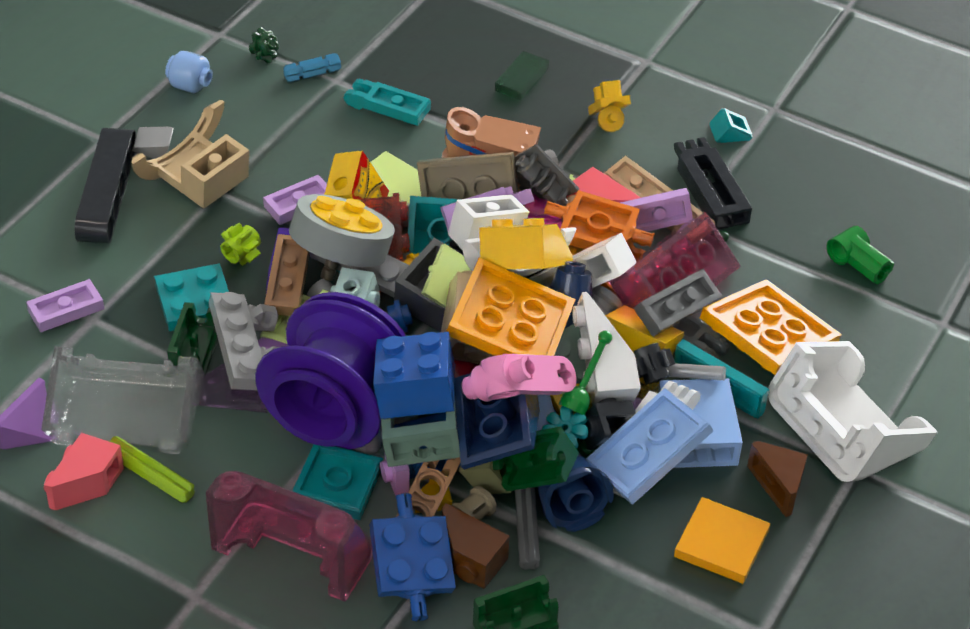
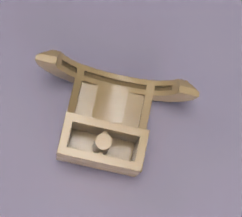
[132,100,249,209]

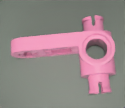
[462,354,576,402]

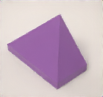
[0,378,54,450]

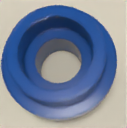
[387,299,413,333]

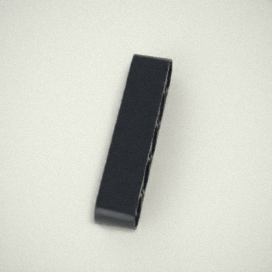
[75,128,136,244]

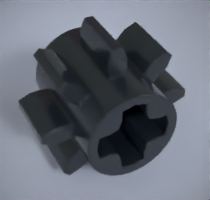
[634,342,675,385]

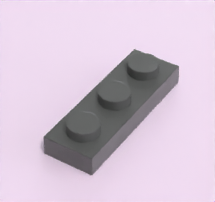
[633,269,722,337]

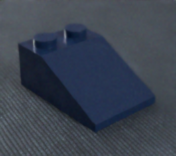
[455,373,540,470]

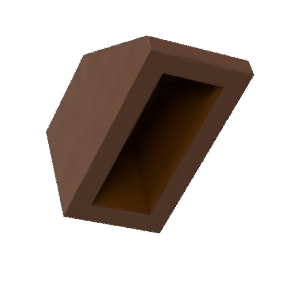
[442,503,510,589]

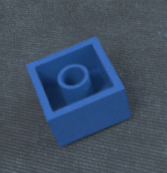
[373,331,455,419]

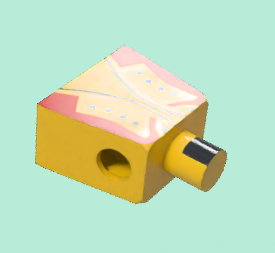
[324,151,389,212]

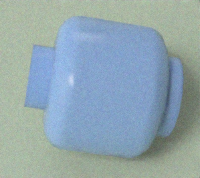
[165,51,213,93]

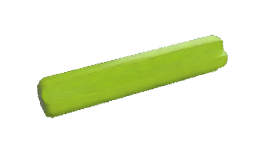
[109,436,195,503]

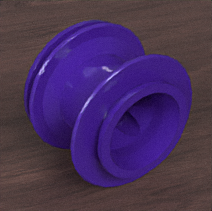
[255,292,406,450]

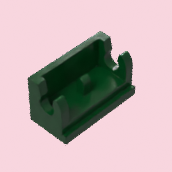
[167,302,218,382]
[493,426,579,492]
[473,575,559,629]

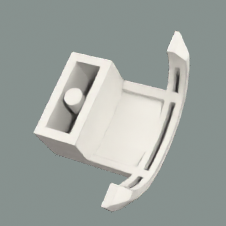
[448,194,577,277]

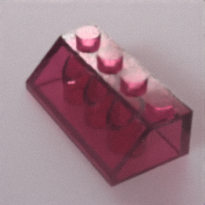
[608,212,741,309]

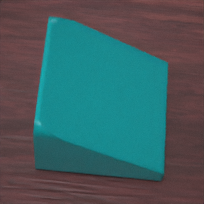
[710,108,753,143]

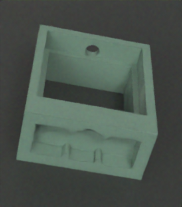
[382,396,460,467]

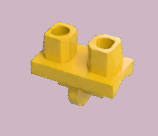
[588,80,631,132]

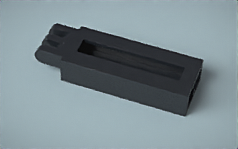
[674,137,752,230]

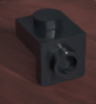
[584,398,636,450]

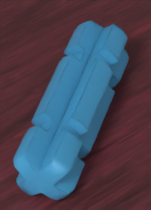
[283,53,341,82]

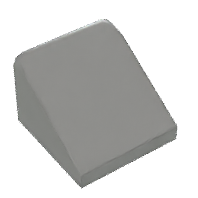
[132,126,174,159]

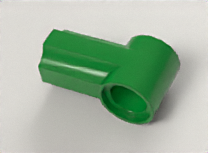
[826,225,894,285]

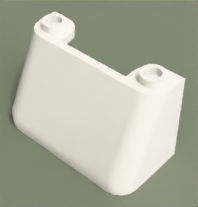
[768,341,938,482]

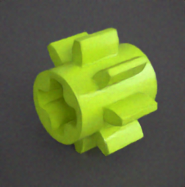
[220,223,261,266]

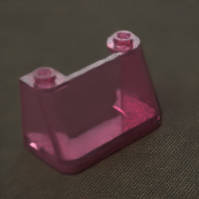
[205,471,373,602]

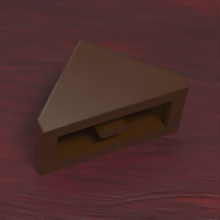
[747,441,808,517]

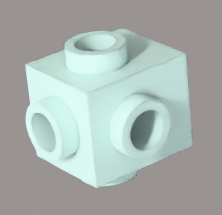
[330,267,380,307]

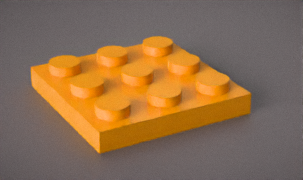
[446,258,576,356]
[699,280,842,375]

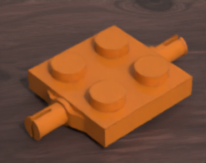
[544,190,655,250]

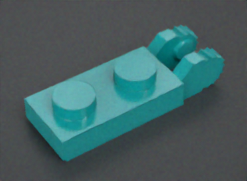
[343,78,431,126]

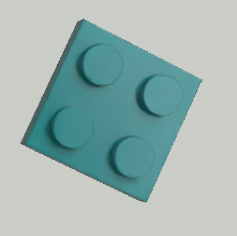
[154,263,229,331]

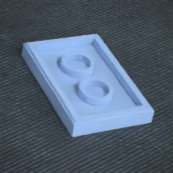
[586,388,713,505]

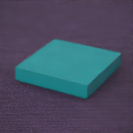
[290,445,383,520]

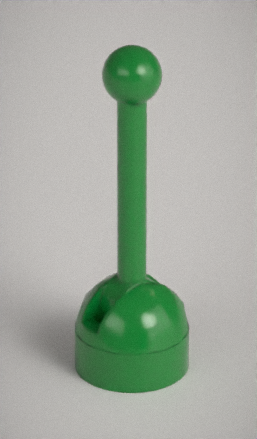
[559,330,613,415]

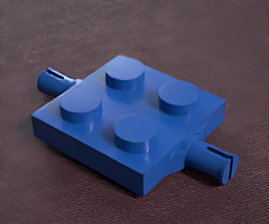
[369,493,456,621]

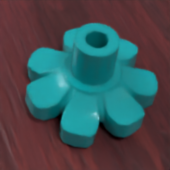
[541,406,588,449]

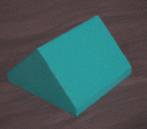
[406,196,462,256]

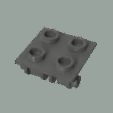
[514,144,580,206]

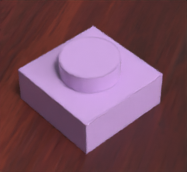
[380,455,410,496]

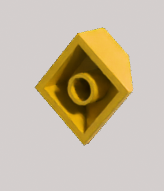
[479,218,573,269]

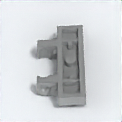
[209,292,279,390]

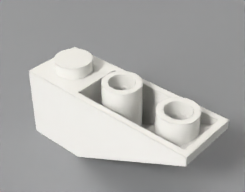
[572,292,641,405]

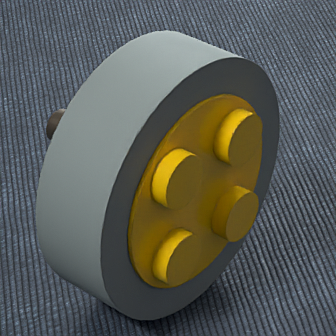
[289,194,395,281]

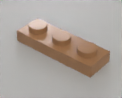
[264,234,310,316]

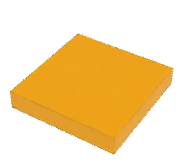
[674,497,771,584]

